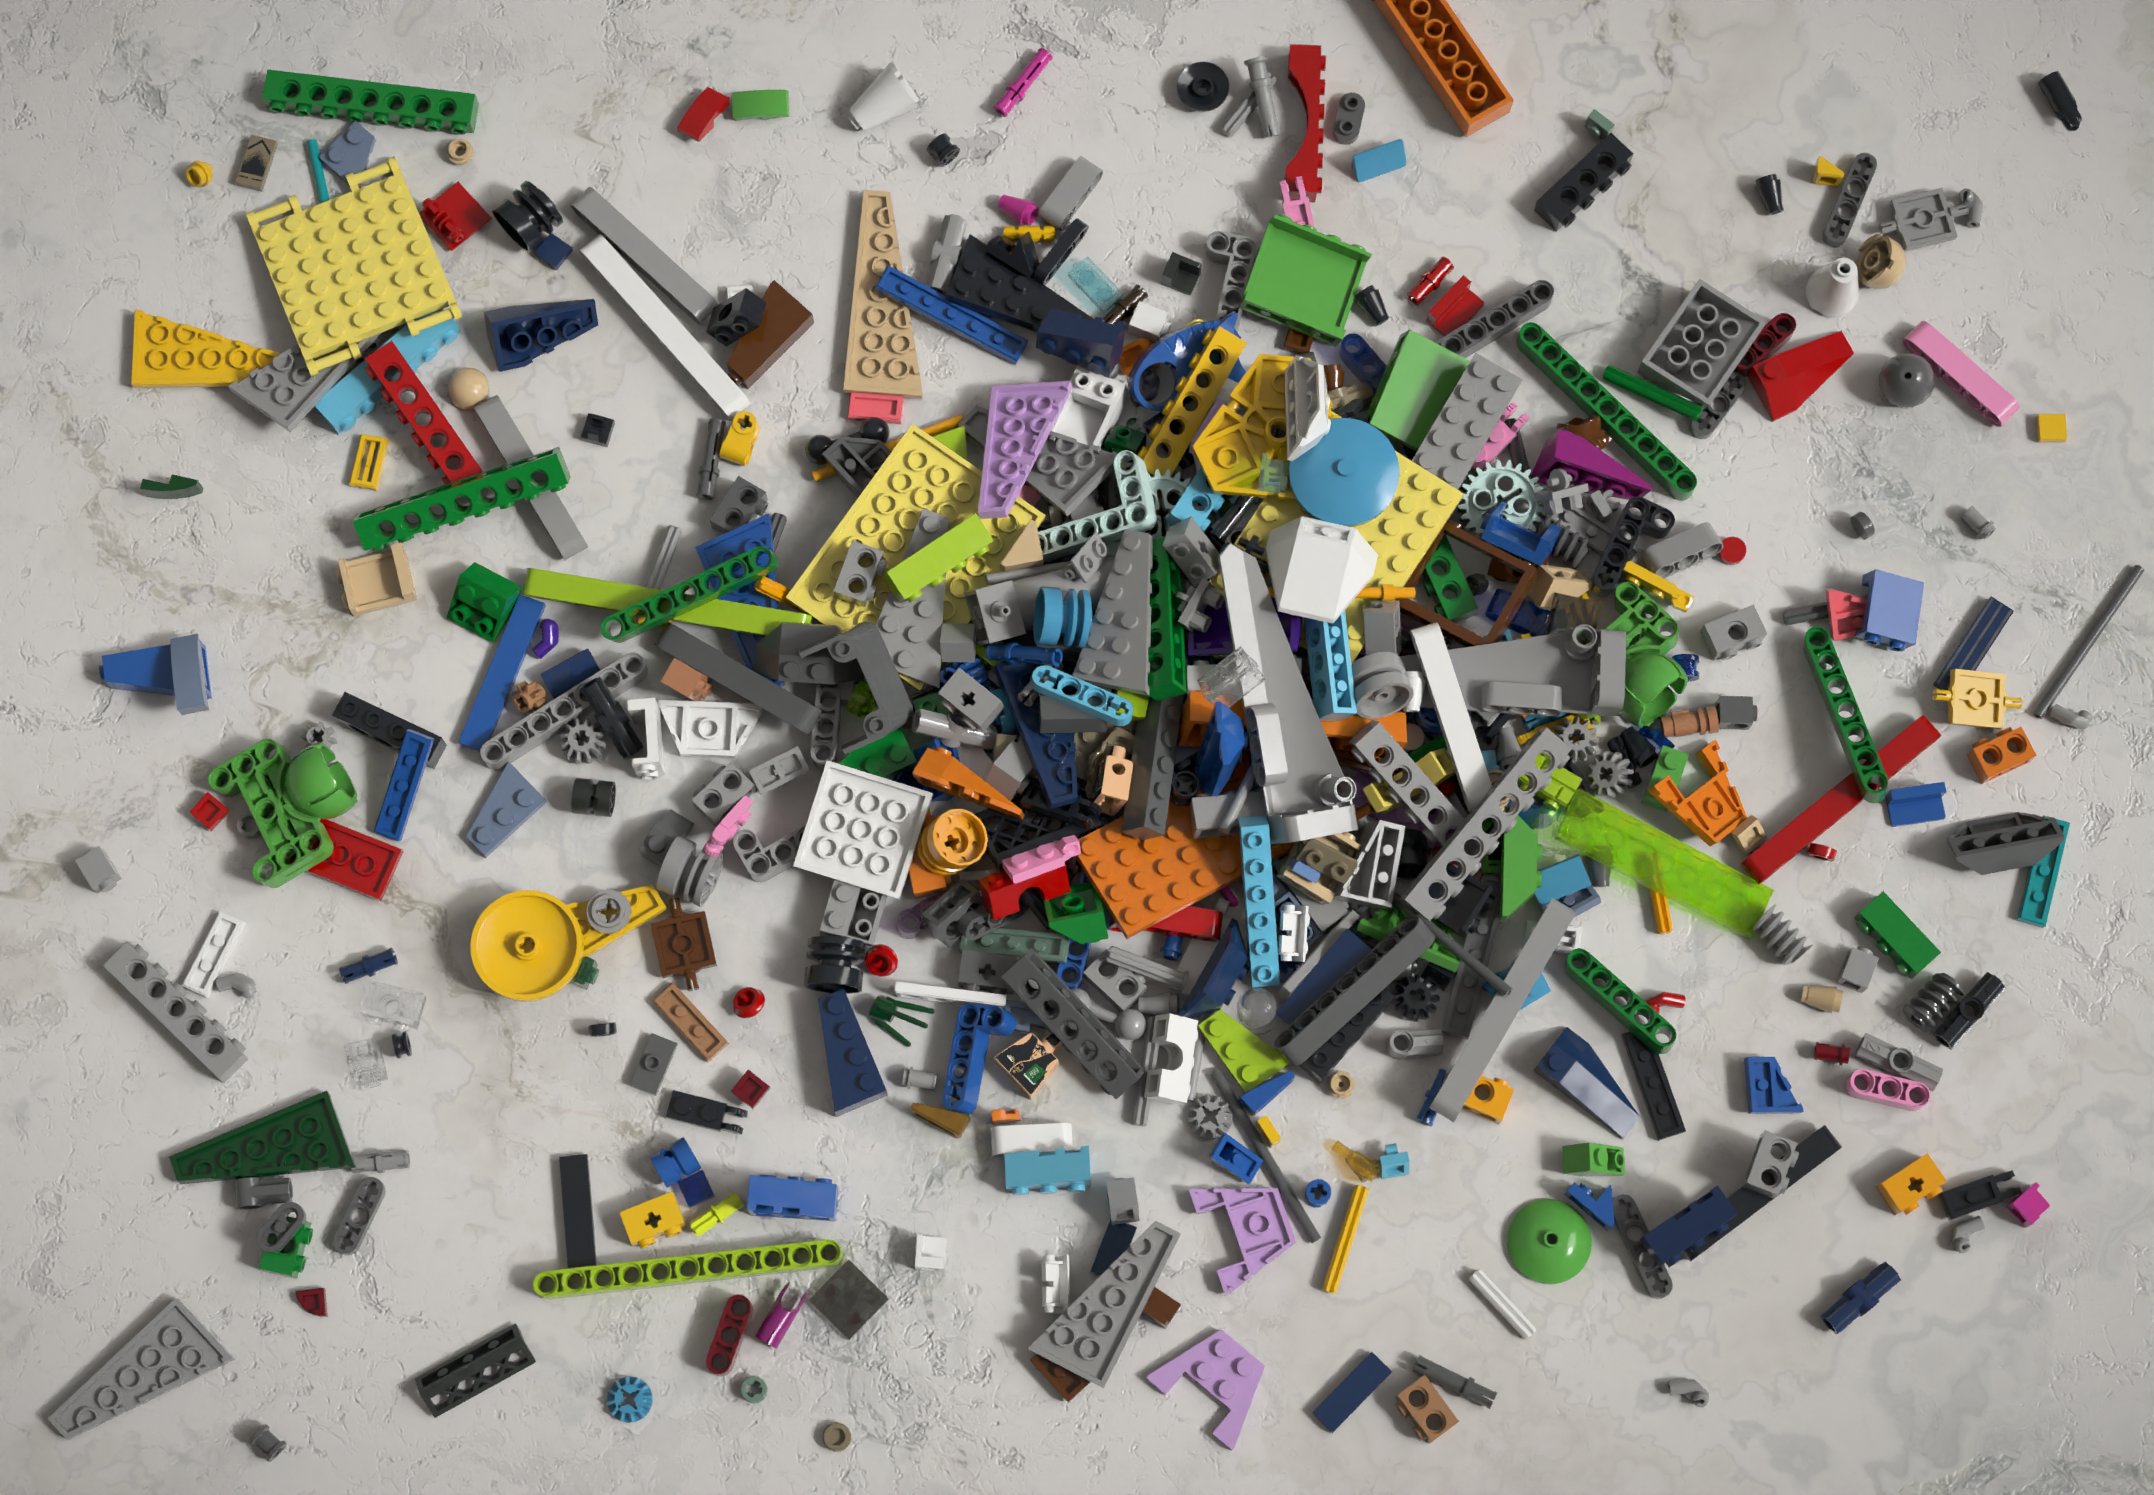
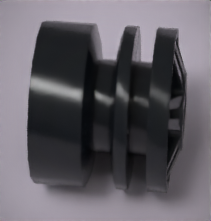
[492,180,563,253]
[804,935,866,994]

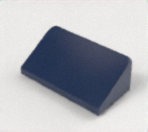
[541,648,600,699]
[1090,1219,1137,1276]

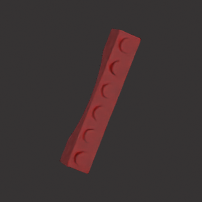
[1284,44,1326,203]

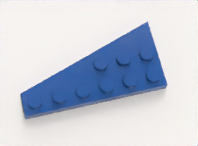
[695,514,785,687]

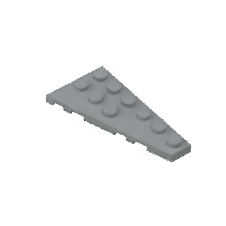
[228,333,381,432]
[876,508,949,690]
[1072,530,1153,696]
[1027,1221,1181,1388]
[47,1298,235,1440]

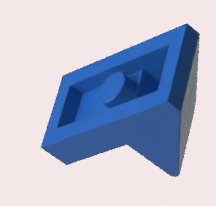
[1209,1132,1264,1184]
[1564,1182,1614,1231]

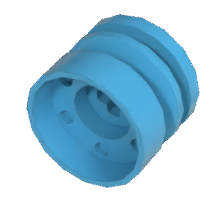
[1033,586,1092,648]

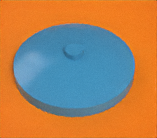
[1289,418,1400,527]

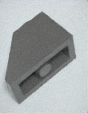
[638,810,694,868]

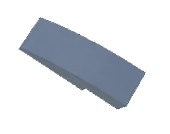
[170,633,209,715]

